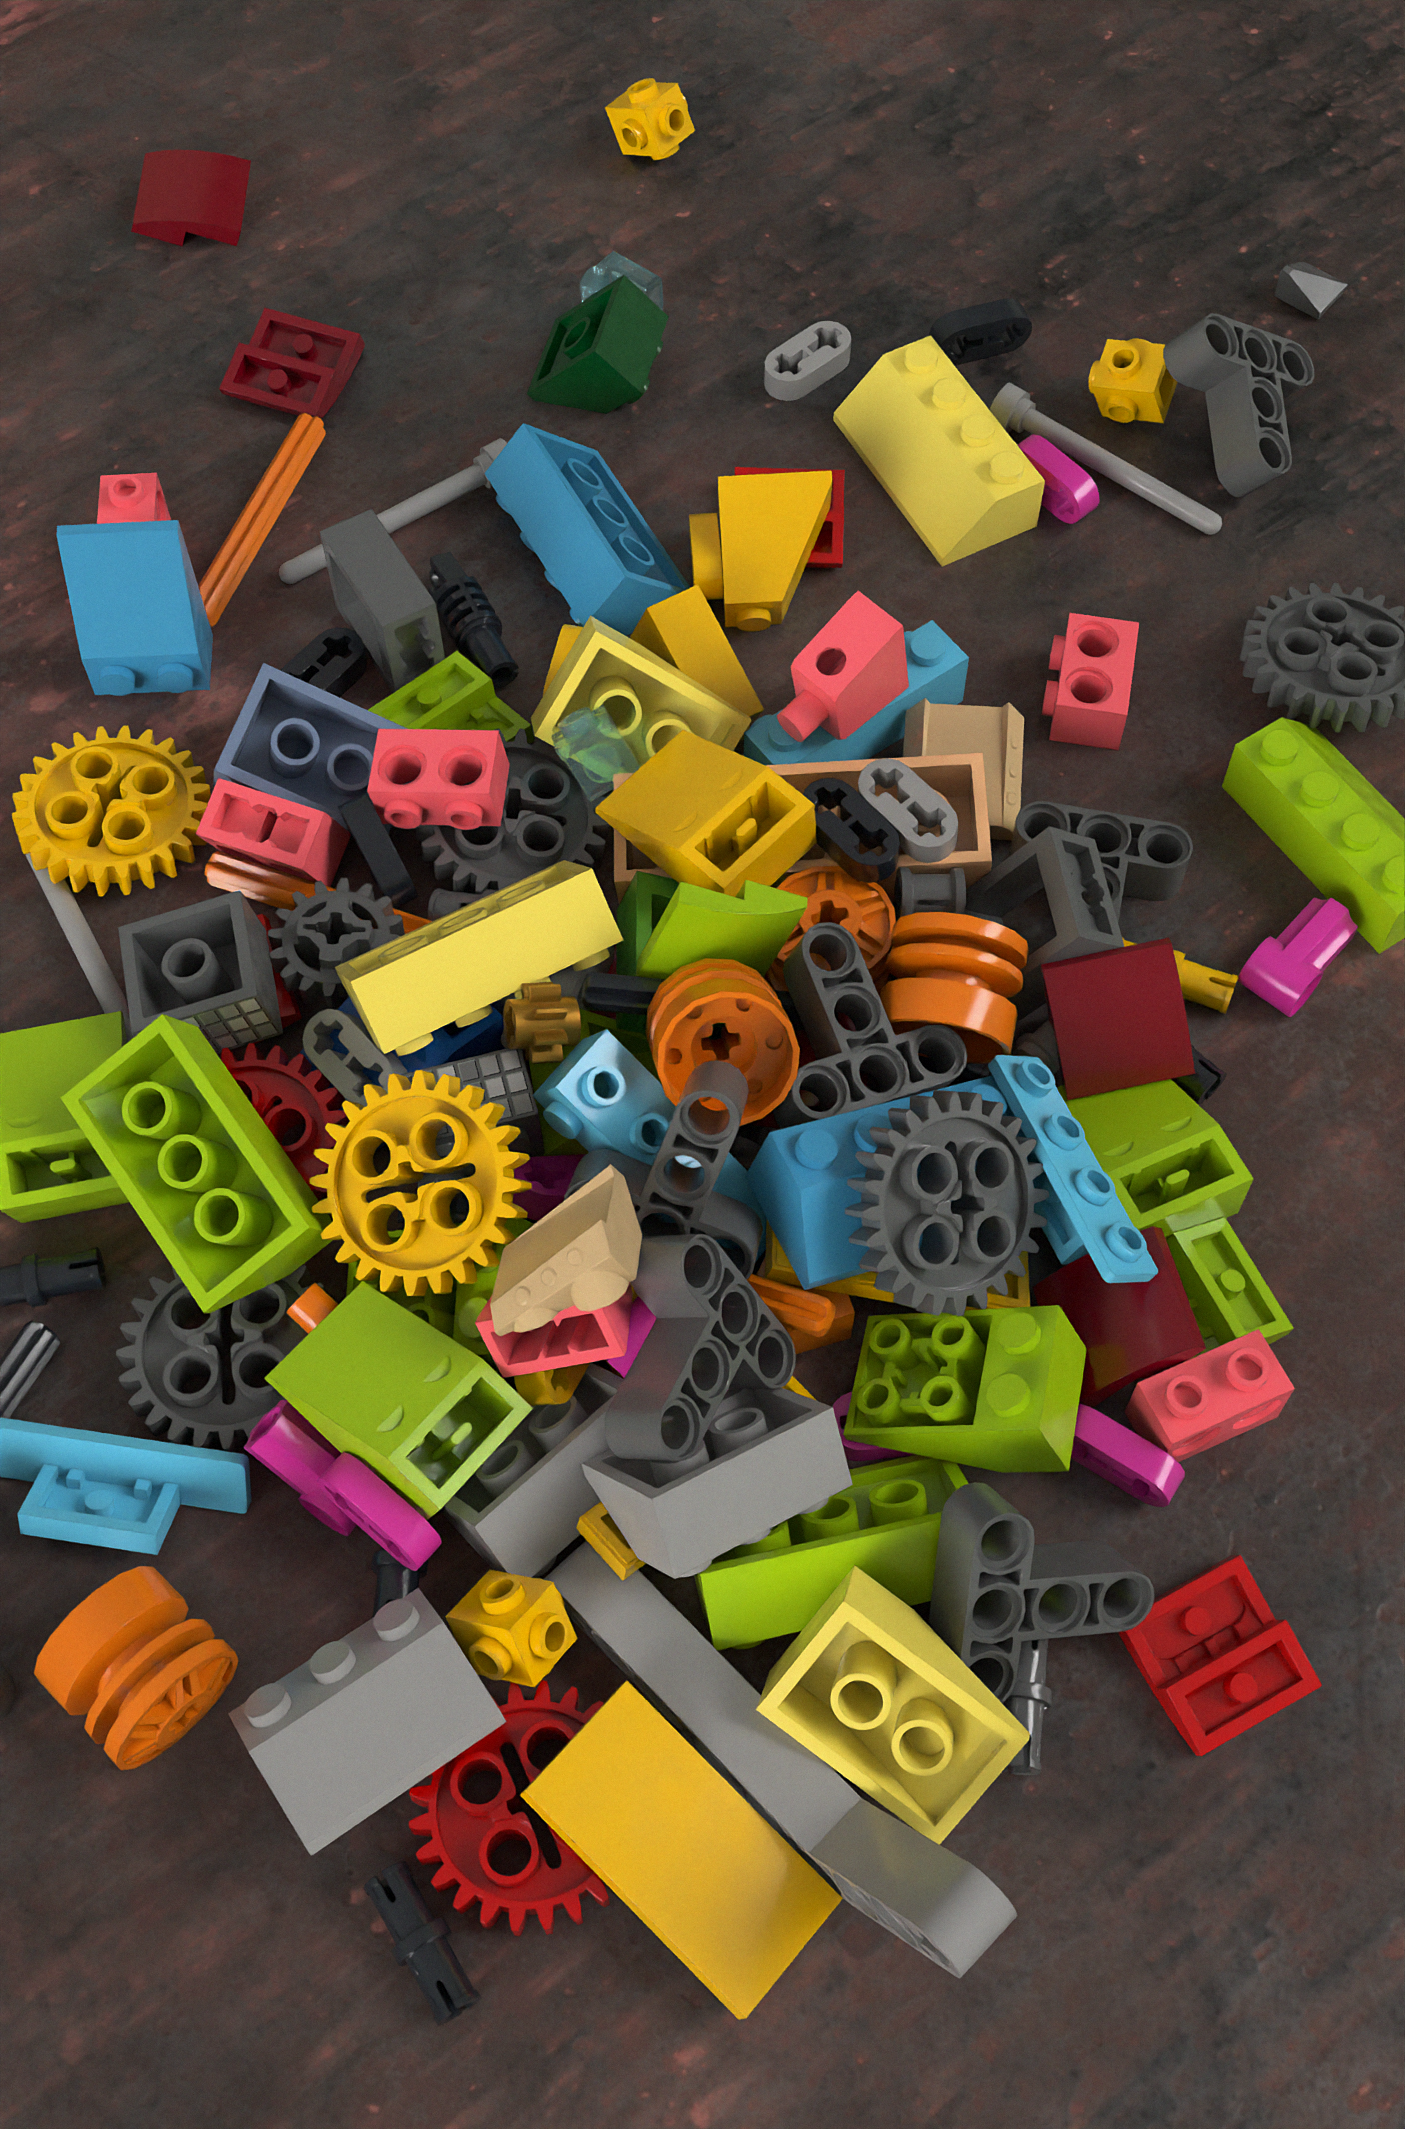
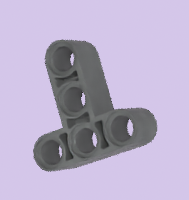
[1163,313,1314,497]
[1009,801,1193,936]
[773,922,967,1129]
[564,1060,763,1280]
[604,1234,796,1461]
[928,1482,1154,1703]

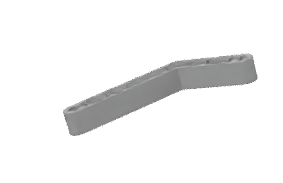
[543,1540,1017,1978]

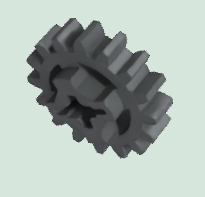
[268,878,405,1010]

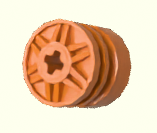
[763,866,896,997]
[880,912,1029,1064]
[645,958,800,1126]
[34,1566,239,1770]

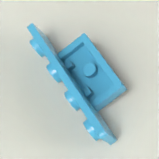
[988,1055,1158,1283]
[0,1417,252,1555]

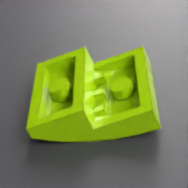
[368,651,535,744]
[636,880,808,979]
[1167,1217,1294,1360]

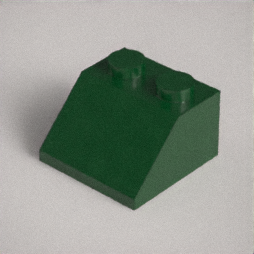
[527,274,669,414]

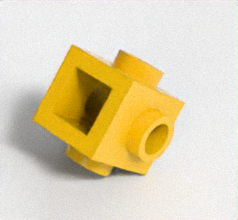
[605,78,695,160]
[1089,338,1177,423]
[445,1570,578,1688]

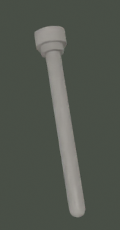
[990,383,1222,535]
[279,438,507,584]
[26,853,134,1042]

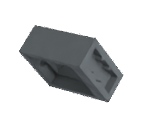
[319,509,445,694]
[964,826,1125,1020]

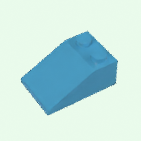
[56,520,213,696]

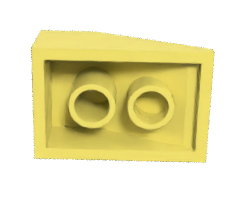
[531,616,752,779]
[756,1565,1030,1845]

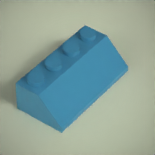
[484,423,691,636]
[745,1075,1028,1290]

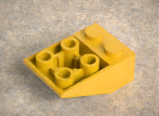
[595,730,817,897]

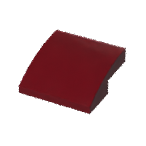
[131,150,251,246]
[219,307,365,419]
[1040,937,1195,1100]
[1032,1226,1206,1408]

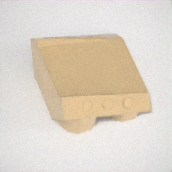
[902,698,1024,840]
[490,1164,642,1336]

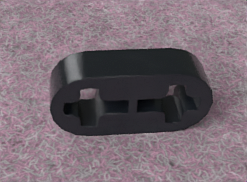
[929,298,1032,365]
[280,627,367,698]
[803,778,900,883]
[338,793,418,909]

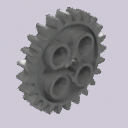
[1239,583,1405,732]
[415,729,610,894]
[845,1090,1049,1316]
[116,1264,326,1453]

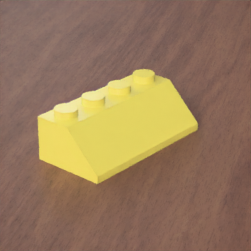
[833,335,1045,567]
[335,860,623,1056]

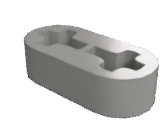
[764,321,851,401]
[858,758,958,863]
[303,1009,408,1106]

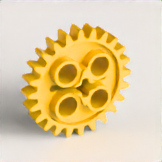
[12,725,211,896]
[310,1070,532,1296]

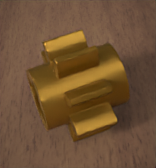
[503,982,581,1064]

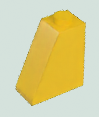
[718,471,832,632]
[630,584,764,742]

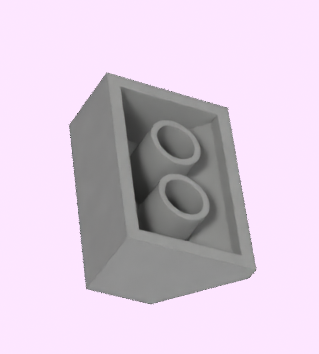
[439,1362,624,1578]
[581,1388,853,1579]
[228,1588,506,1856]

